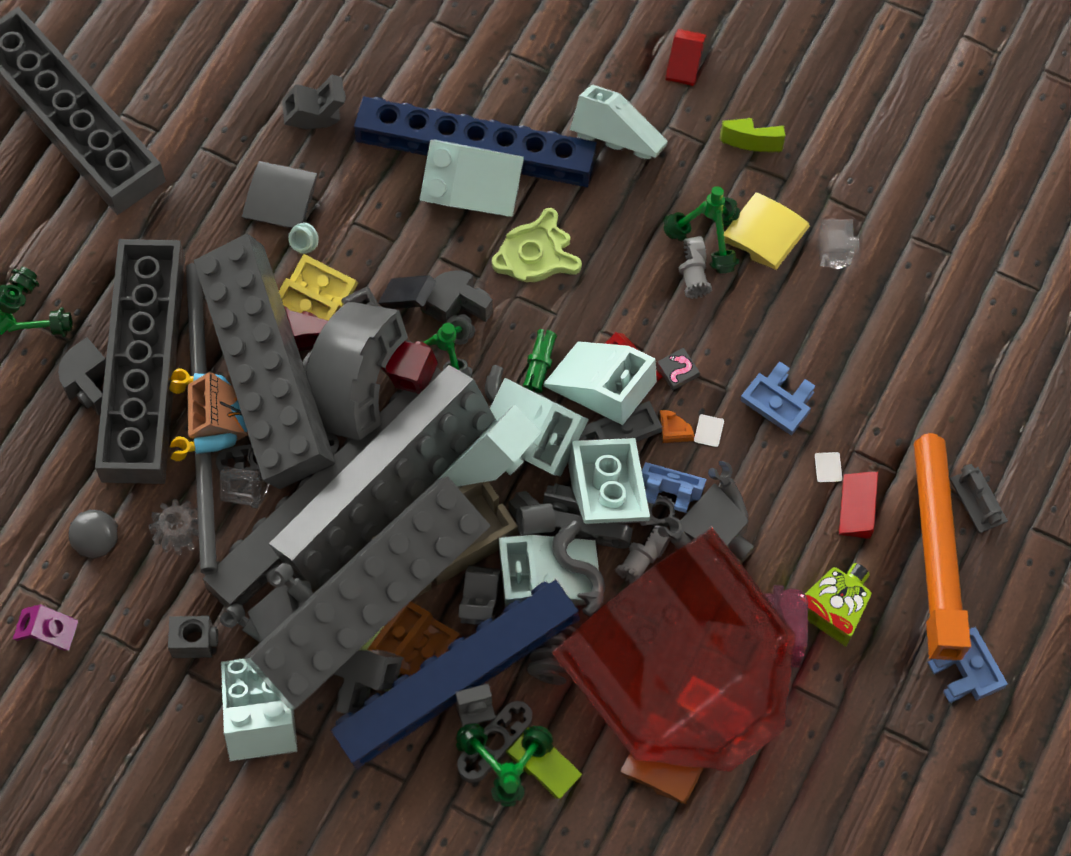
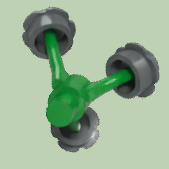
[406,314,475,377]

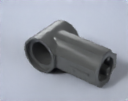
[508,491,556,535]

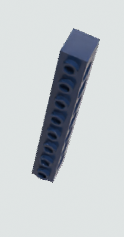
[354,96,596,187]

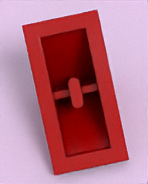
[665,29,706,86]

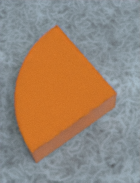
[659,410,695,443]

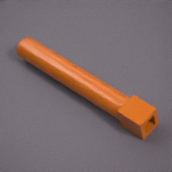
[914,433,971,660]

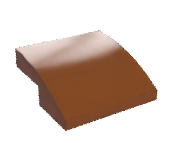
[367,601,461,677]
[620,714,715,805]

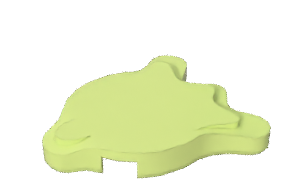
[492,208,582,282]

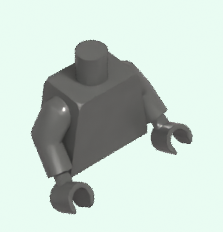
[658,461,755,562]
[220,563,314,643]

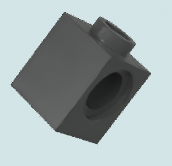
[168,616,218,658]

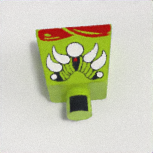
[795,563,872,647]

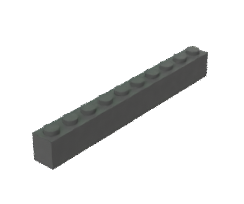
[203,367,442,608]

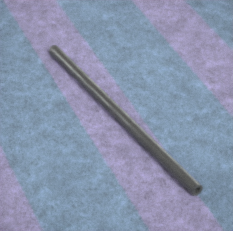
[186,263,217,574]

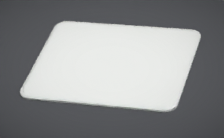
[694,414,724,447]
[815,452,842,482]

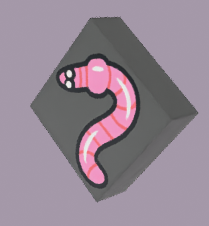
[657,348,700,391]

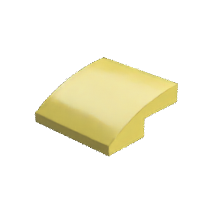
[724,193,810,270]
[279,254,358,321]

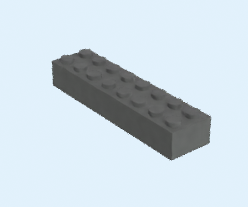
[0,6,166,215]
[194,233,335,489]
[95,239,185,484]
[269,365,496,593]
[244,476,491,709]

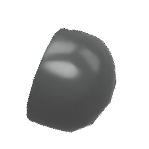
[68,509,118,559]

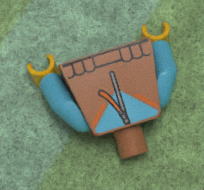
[169,368,249,461]

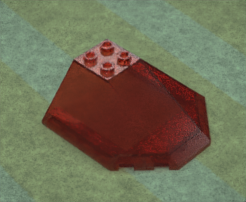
[552,527,796,772]

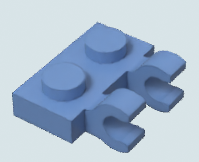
[740,362,816,436]
[642,462,706,513]
[928,627,1008,703]

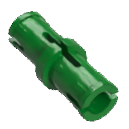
[523,329,557,393]

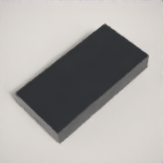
[378,275,436,309]

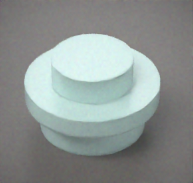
[288,223,319,254]

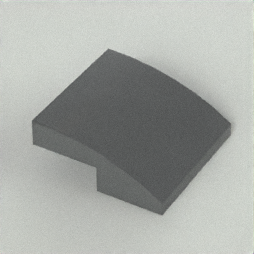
[242,161,318,229]

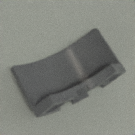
[306,302,408,440]

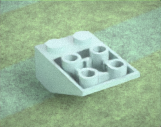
[570,85,668,159]
[543,341,657,425]
[480,378,589,476]
[499,535,599,608]
[221,659,297,761]

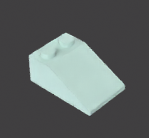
[420,140,524,217]
[434,404,541,486]
[568,438,650,524]

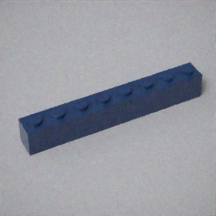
[331,579,580,769]

